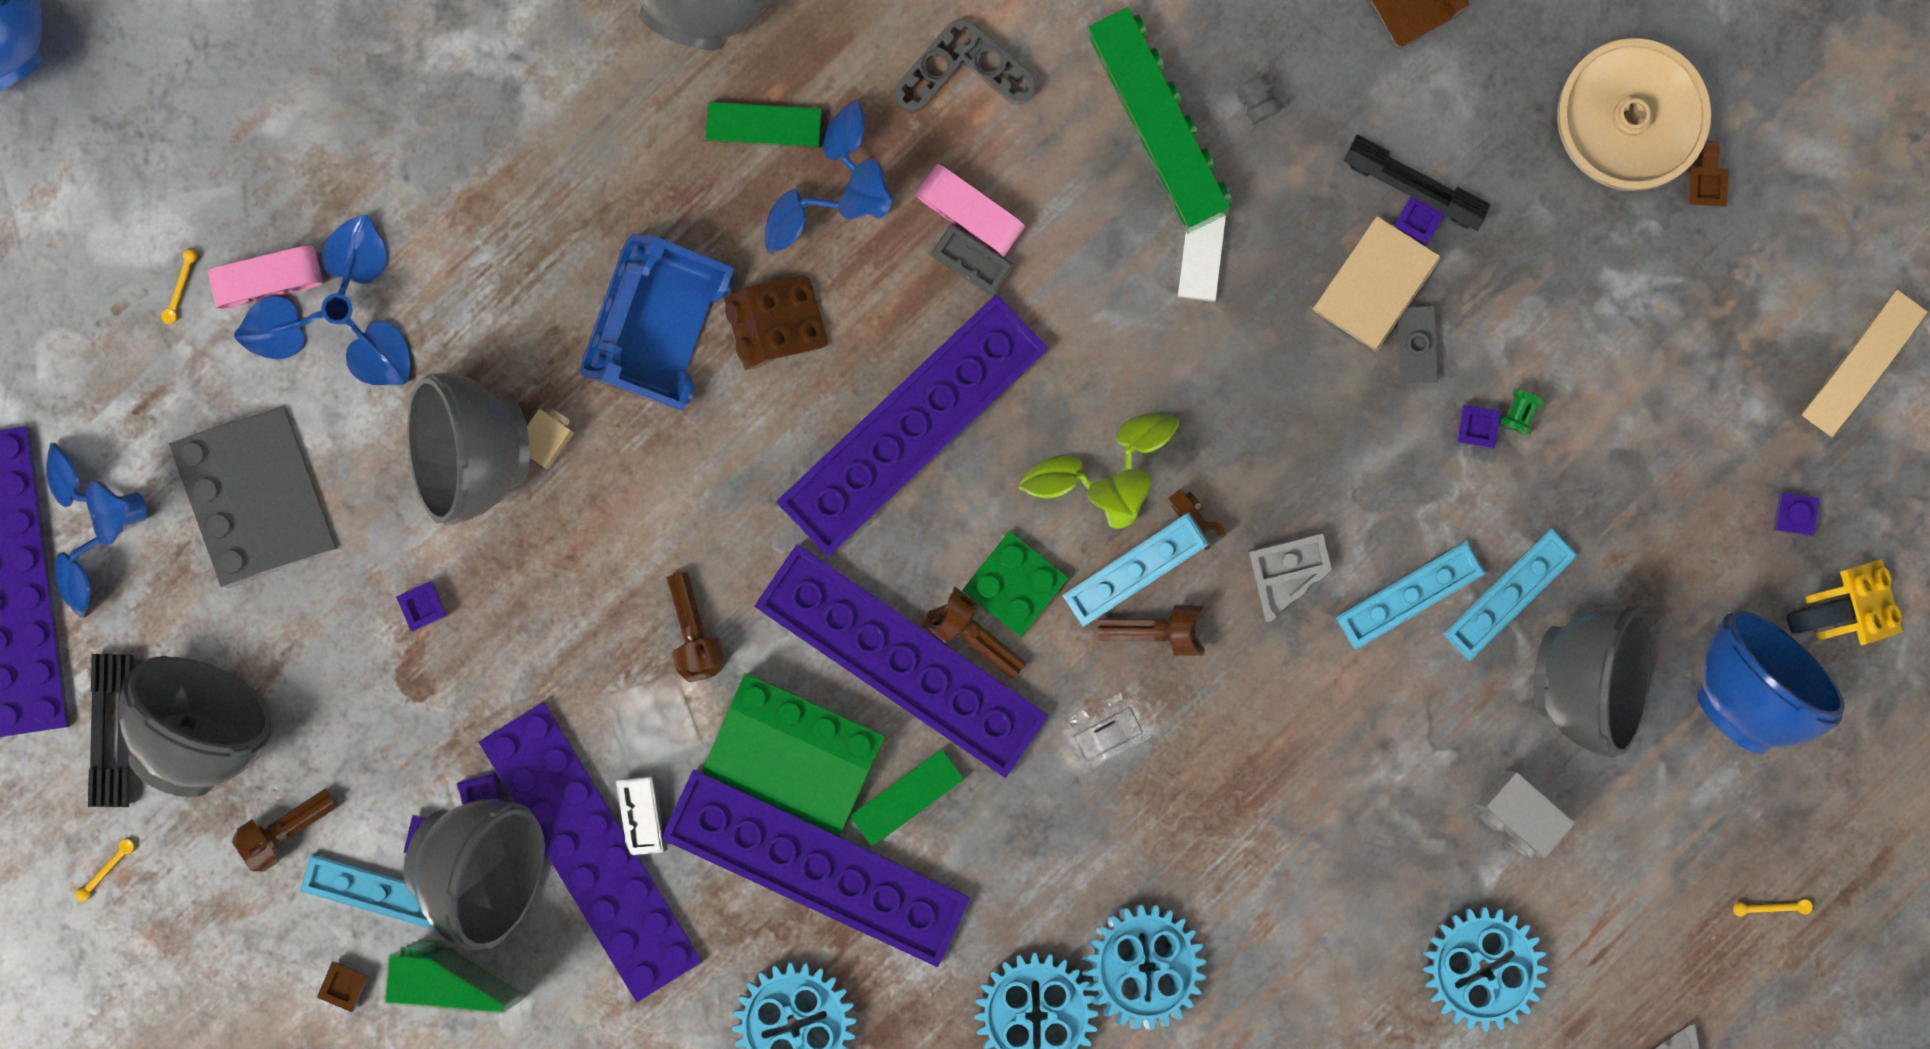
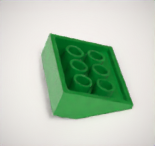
[701,673,885,837]
[384,939,522,1013]

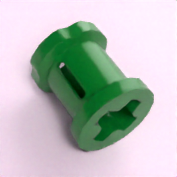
[1499,388,1545,437]

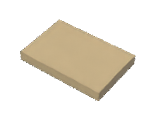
[1313,216,1441,352]

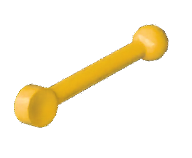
[161,248,198,324]
[75,839,135,902]
[1733,899,1813,917]

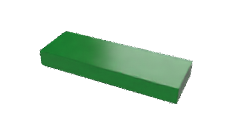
[706,102,821,148]
[850,749,964,847]

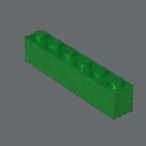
[1087,7,1232,234]

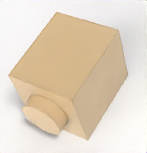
[527,408,574,470]

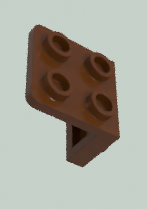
[1370,0,1470,47]
[724,275,828,371]

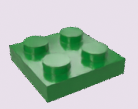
[962,531,1068,637]

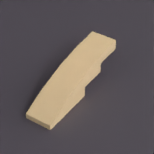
[1801,288,1928,437]

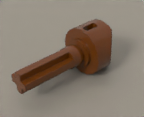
[666,571,726,682]
[922,586,1026,679]
[1097,605,1205,656]
[232,789,338,872]

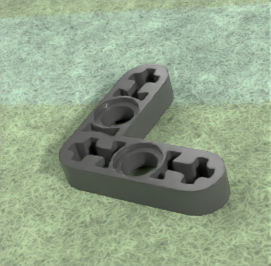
[895,19,1035,113]

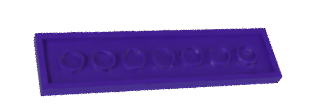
[776,294,1049,557]
[0,426,70,737]
[754,544,1048,778]
[478,702,702,1003]
[662,769,970,967]

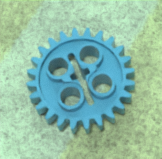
[1082,905,1206,1030]
[1421,906,1548,1032]
[974,952,1098,1049]
[732,962,857,1049]

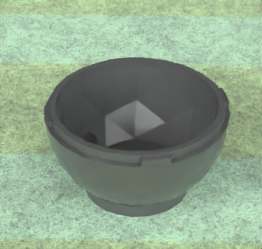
[639,0,772,50]
[407,373,530,525]
[1533,605,1652,758]
[119,656,271,797]
[403,799,545,950]

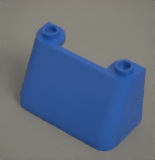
[580,234,734,411]

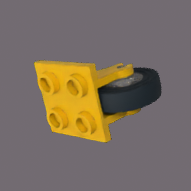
[1786,559,1903,646]

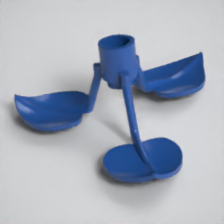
[765,99,893,255]
[234,215,410,385]
[46,442,147,618]

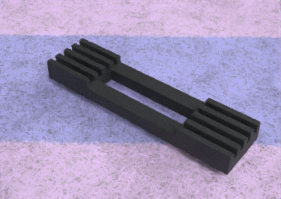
[1344,134,1490,231]
[88,654,133,807]

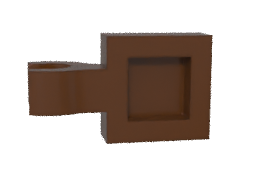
[1686,141,1729,208]
[1166,489,1226,551]

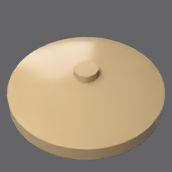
[1557,38,1711,191]

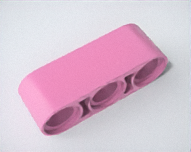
[914,163,1025,257]
[207,245,323,309]

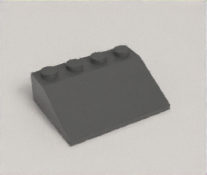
[169,407,337,589]

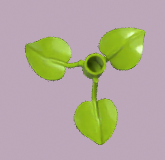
[1018,414,1179,529]

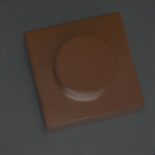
[316,961,369,1012]

